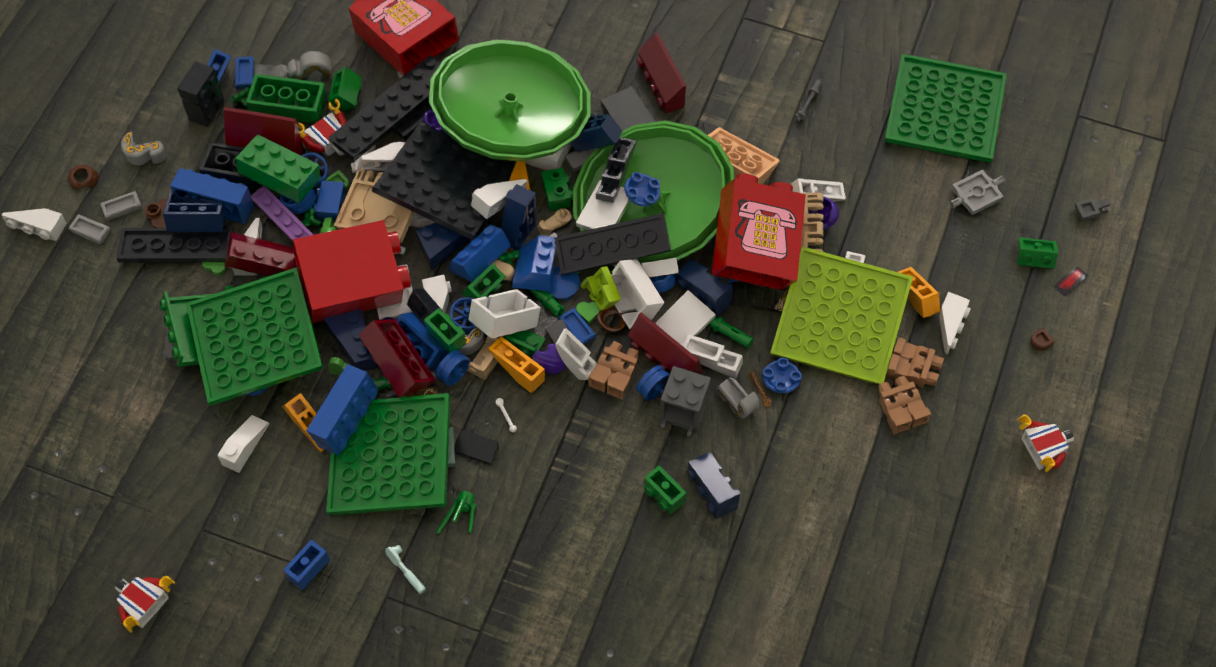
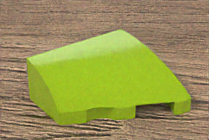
[580,266,622,311]

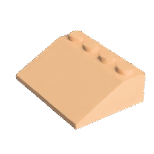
[708,127,780,184]

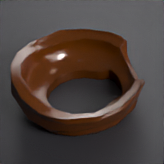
[67,165,98,190]
[597,305,627,333]

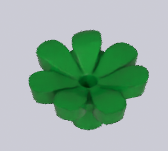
[229,87,250,107]
[301,207,321,228]
[497,250,519,267]

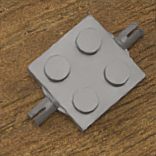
[949,170,1005,215]

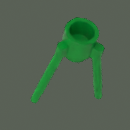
[436,491,477,534]

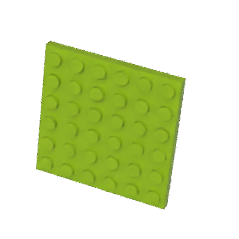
[770,246,913,385]

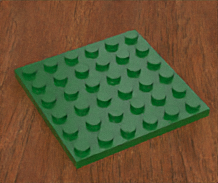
[884,54,1007,163]
[186,267,324,406]
[326,393,451,515]

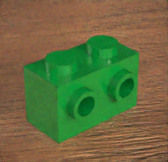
[328,66,362,112]
[541,167,573,211]
[461,263,506,299]
[424,308,466,353]
[644,465,687,514]

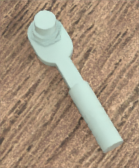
[385,545,426,594]

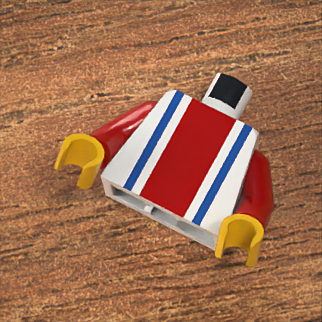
[297,99,347,156]
[1016,414,1074,472]
[115,576,175,633]

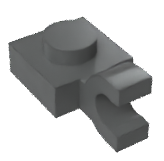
[1074,198,1110,221]

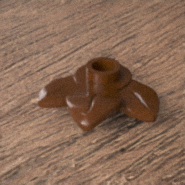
[144,198,168,228]

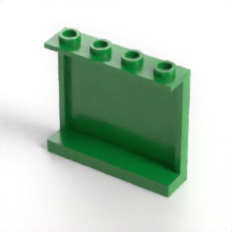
[159,286,233,367]

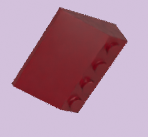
[224,107,304,156]

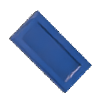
[235,56,254,89]
[558,308,596,345]

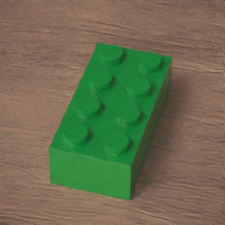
[246,74,328,124]
[236,134,320,203]

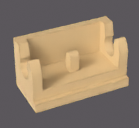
[467,336,498,380]

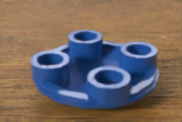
[624,172,660,207]
[546,266,580,301]
[762,357,802,393]

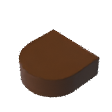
[1030,328,1055,351]

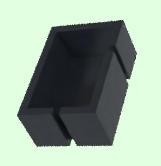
[177,61,225,127]

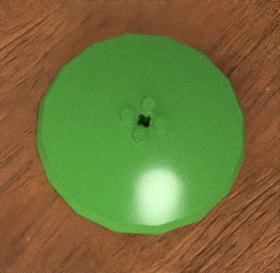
[429,40,591,161]
[573,121,734,266]

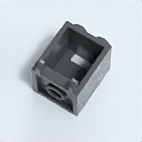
[660,366,711,438]

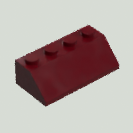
[636,33,686,114]
[225,232,297,276]
[628,312,703,374]
[359,319,437,397]

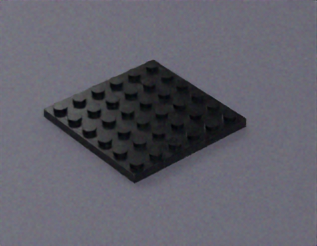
[372,121,515,240]

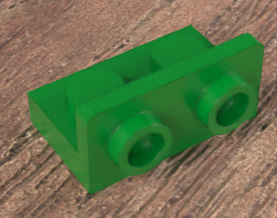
[1017,237,1058,269]
[502,330,546,358]

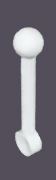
[496,398,517,433]

